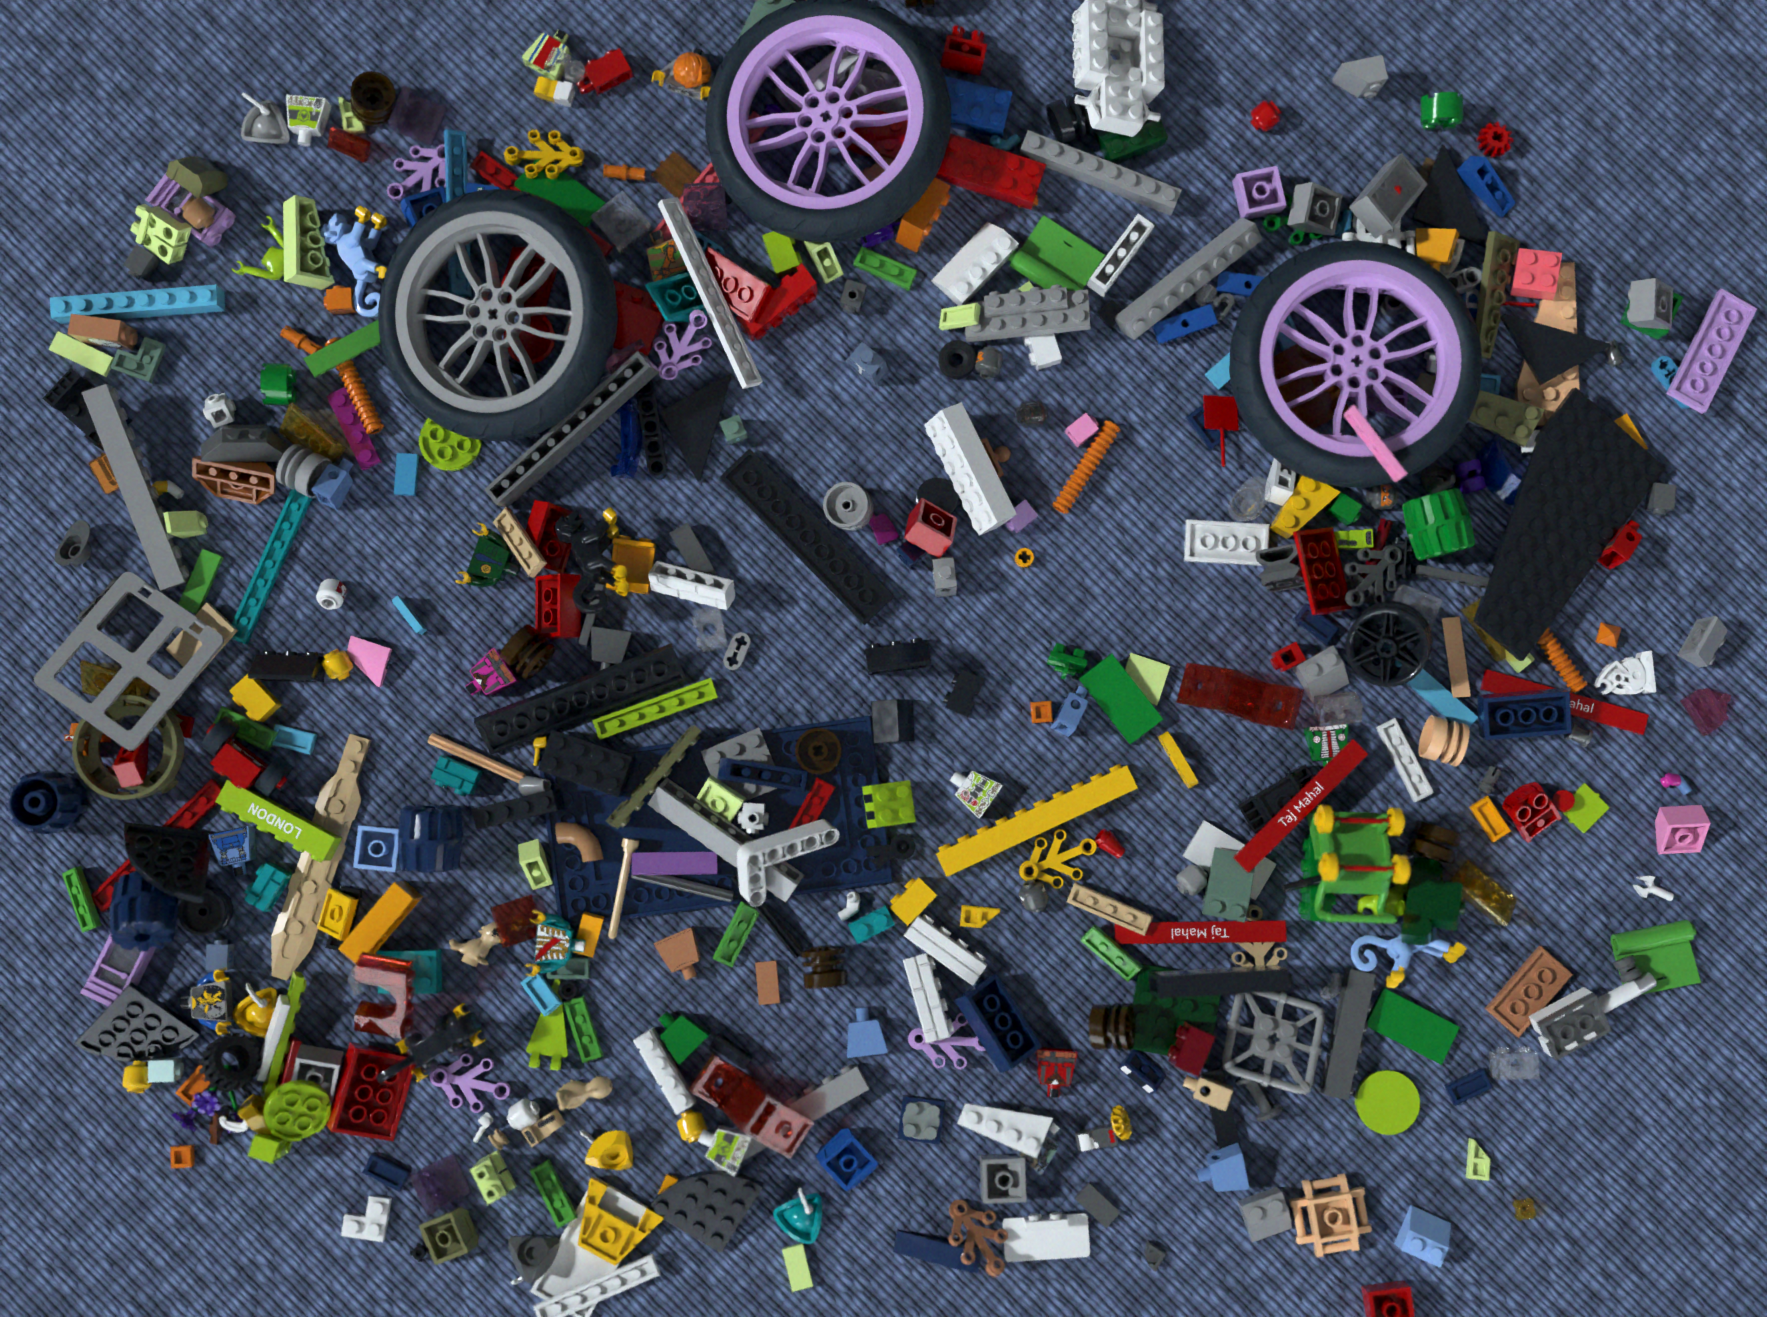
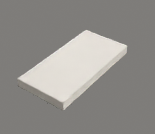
[1184,519,1270,566]
[1182,820,1277,900]

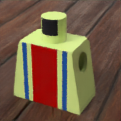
[522,29,571,81]

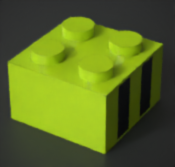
[862,780,916,828]

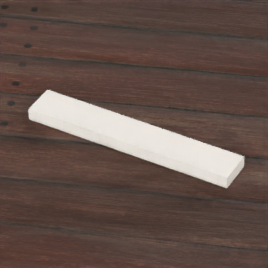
[533,1253,661,1317]

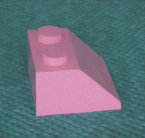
[1655,805,1711,854]

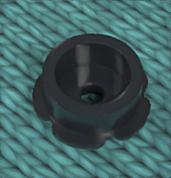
[558,979,579,1001]

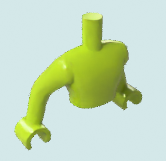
[232,216,284,280]

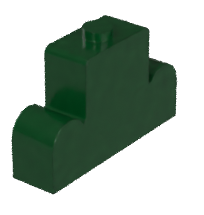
[1401,857,1466,945]

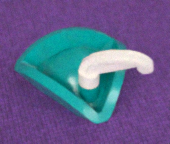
[773,1187,822,1244]

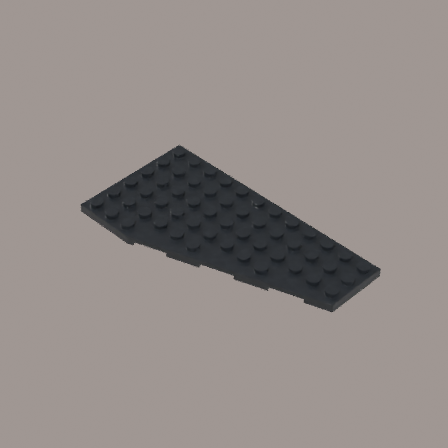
[1473,388,1665,661]

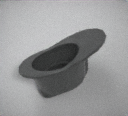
[54,520,92,567]

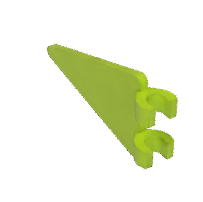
[526,979,568,1071]

